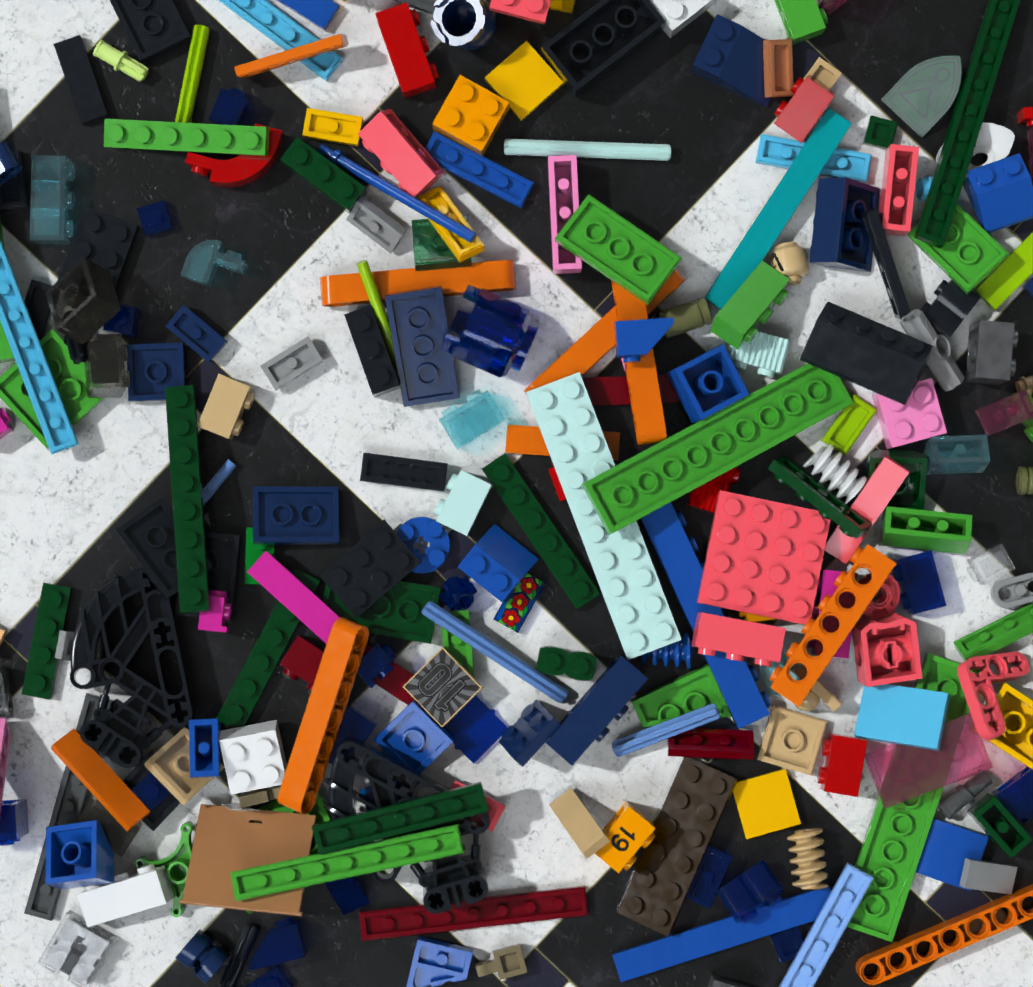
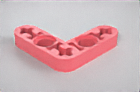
[957,652,1030,741]

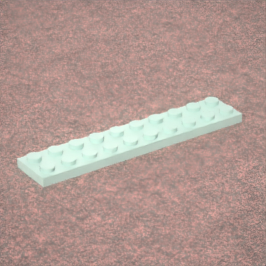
[526,372,682,660]

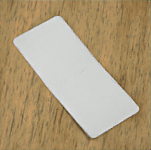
[221,803,259,811]

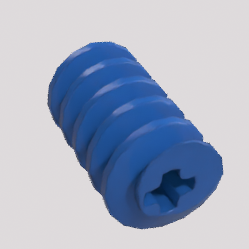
[633,633,693,669]

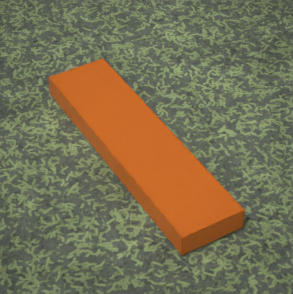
[234,34,349,78]
[505,424,620,461]
[51,729,150,832]

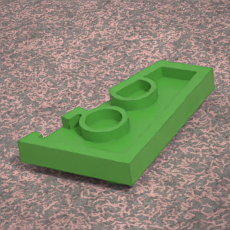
[631,664,732,727]

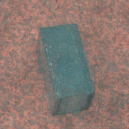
[439,389,505,450]
[924,434,990,475]

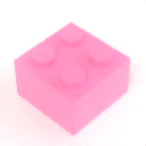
[872,378,947,449]

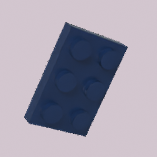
[252,486,339,544]

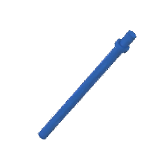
[317,144,477,243]

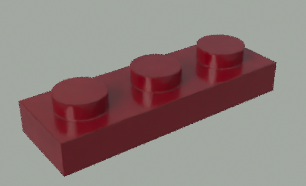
[667,728,754,760]

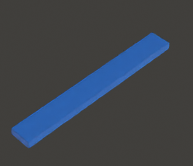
[612,886,831,982]

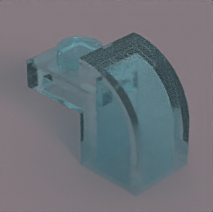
[180,240,248,287]

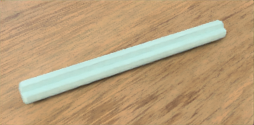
[504,139,671,161]

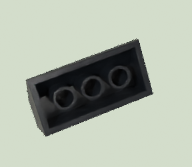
[800,301,933,405]

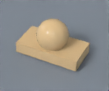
[790,664,841,712]

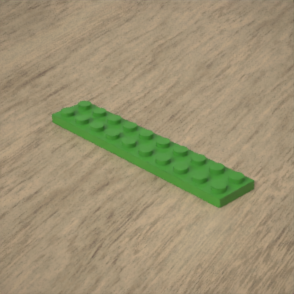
[582,363,854,535]
[847,653,980,942]

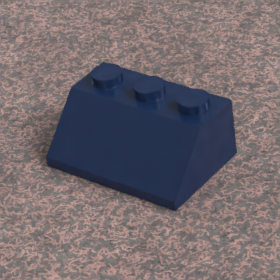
[810,177,880,272]

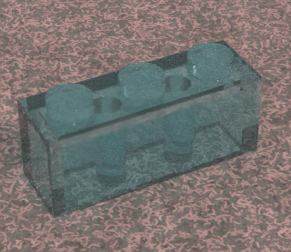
[30,155,75,244]

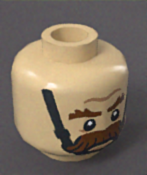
[770,242,809,286]

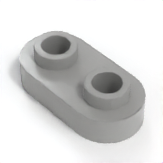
[991,572,1033,608]

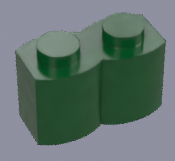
[536,646,596,681]

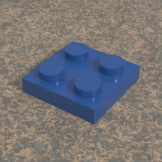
[374,699,455,773]

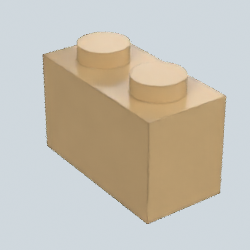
[197,373,255,440]

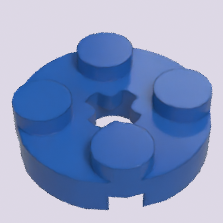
[397,517,450,573]

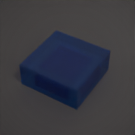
[770,926,803,963]

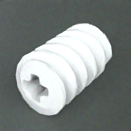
[803,444,867,504]

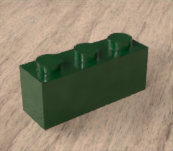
[280,137,367,214]

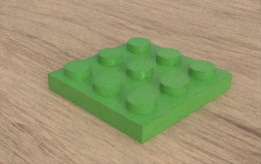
[0,329,111,449]

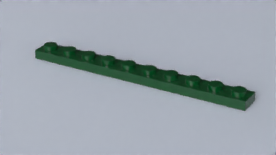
[914,0,1020,248]

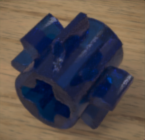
[440,576,477,611]

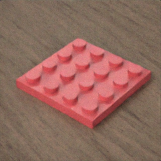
[697,490,831,625]

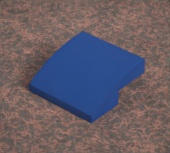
[916,818,989,891]

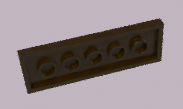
[617,757,738,937]

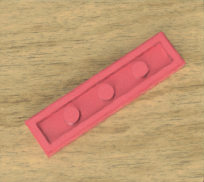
[825,455,910,564]

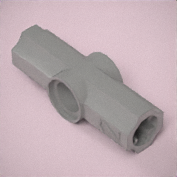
[899,309,965,392]

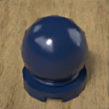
[431,0,498,50]

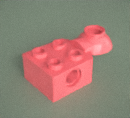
[852,573,922,687]

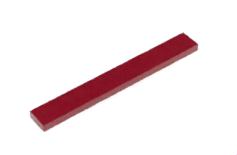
[359,885,588,941]

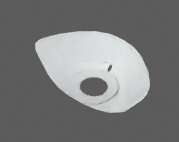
[936,122,1015,171]

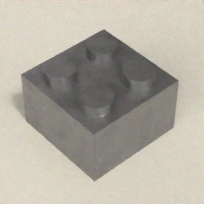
[965,320,1018,385]

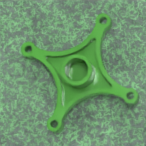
[135,821,194,917]

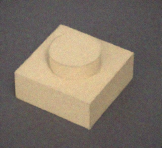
[804,57,842,89]

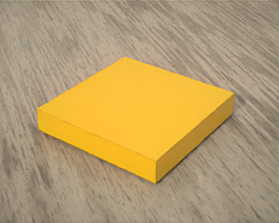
[484,41,564,121]
[733,768,801,839]

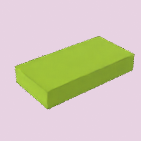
[821,394,877,457]

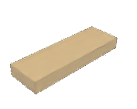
[549,788,610,859]

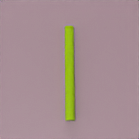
[356,260,397,369]

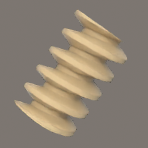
[787,828,829,890]

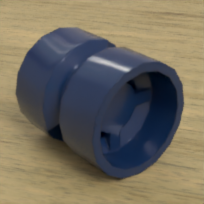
[175,929,230,984]

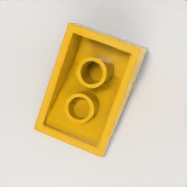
[969,682,1033,770]

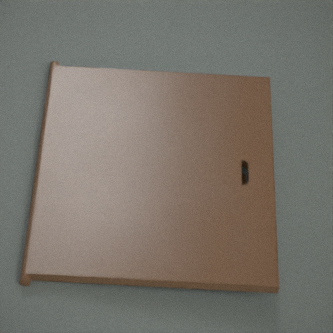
[179,804,317,916]

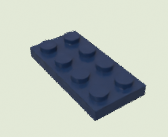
[385,285,460,407]

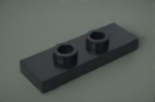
[360,453,448,492]

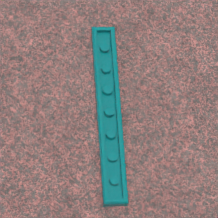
[704,108,852,310]

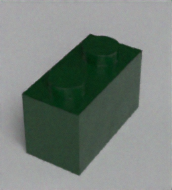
[967,793,1033,859]

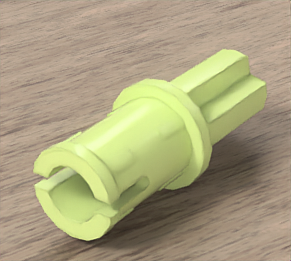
[93,40,149,82]

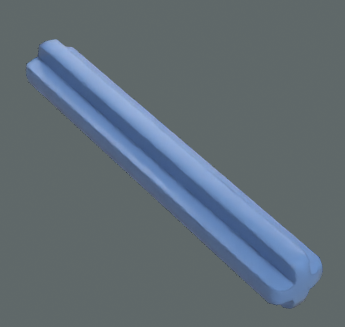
[612,703,720,757]

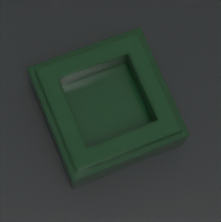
[863,115,898,150]

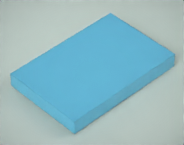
[854,684,950,751]

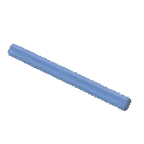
[422,601,569,703]

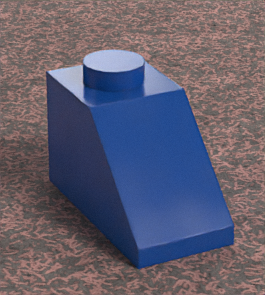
[614,317,674,363]
[189,718,222,778]

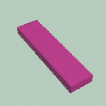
[247,551,341,644]

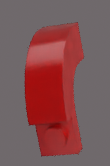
[185,123,285,188]

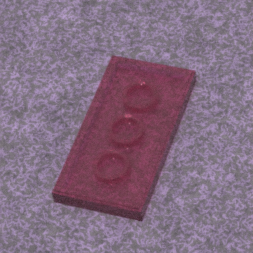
[865,713,993,809]

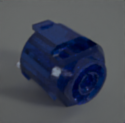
[440,284,539,378]

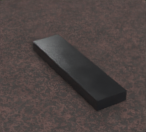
[861,209,910,320]

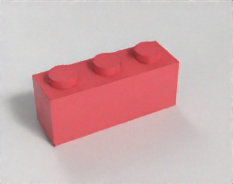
[358,109,445,197]
[879,144,919,236]
[691,612,786,667]

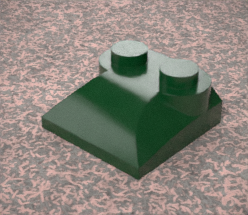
[867,450,928,511]

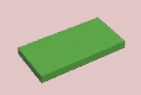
[555,194,682,305]

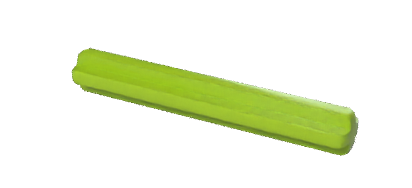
[175,25,210,123]

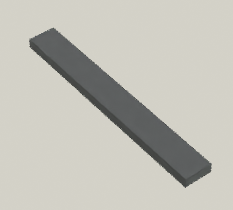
[24,693,114,921]

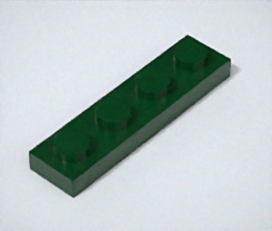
[768,455,872,539]
[22,583,73,700]

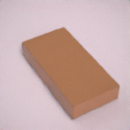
[763,39,794,98]

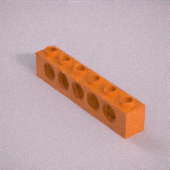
[769,544,897,707]

